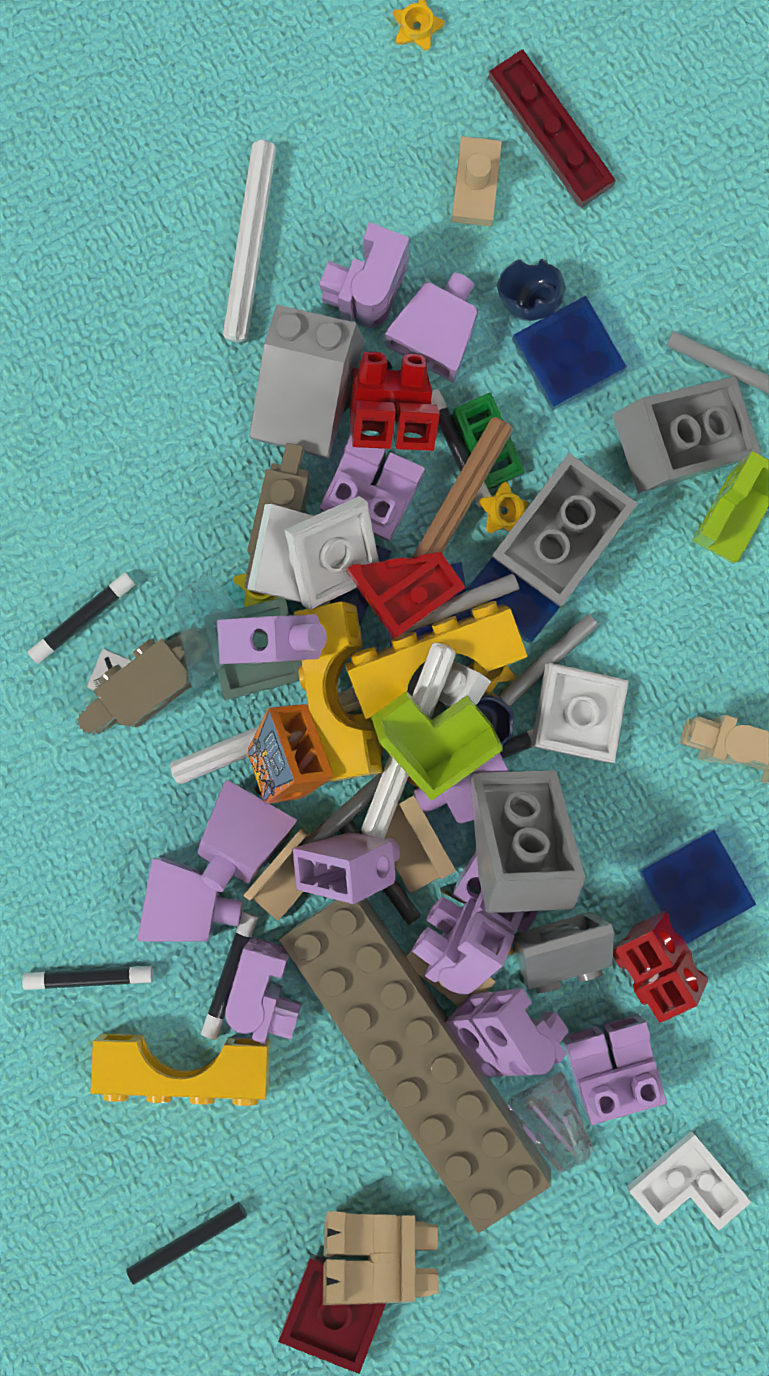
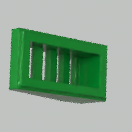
[452,393,525,490]

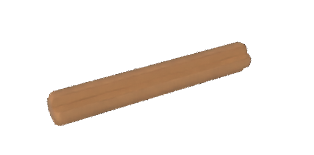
[412,417,513,557]

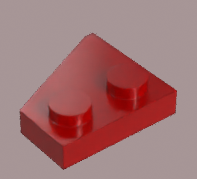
[346,552,466,638]

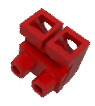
[350,351,440,451]
[613,911,708,1023]

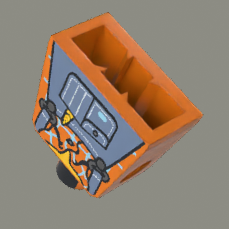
[248,704,333,804]

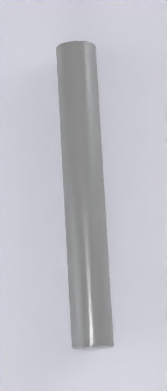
[666,331,769,394]
[401,574,519,635]
[498,614,599,706]

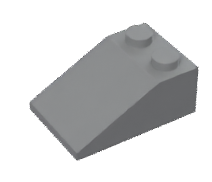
[249,305,365,459]
[612,376,762,494]
[492,453,638,607]
[470,770,586,913]
[512,912,614,993]

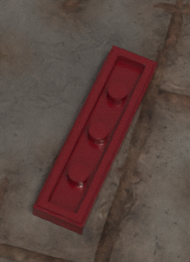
[488,49,616,208]

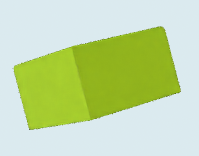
[692,451,769,564]
[371,691,503,801]

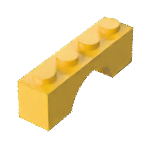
[294,601,383,782]
[344,601,528,719]
[90,1033,271,1106]

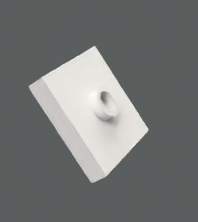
[284,496,379,610]
[247,504,331,606]
[531,663,629,763]

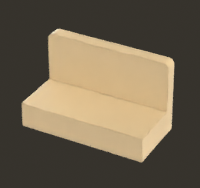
[384,795,456,892]
[243,828,309,921]

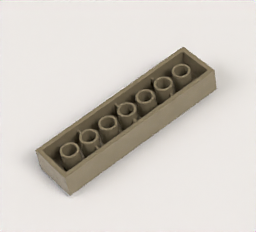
[279,898,551,1234]

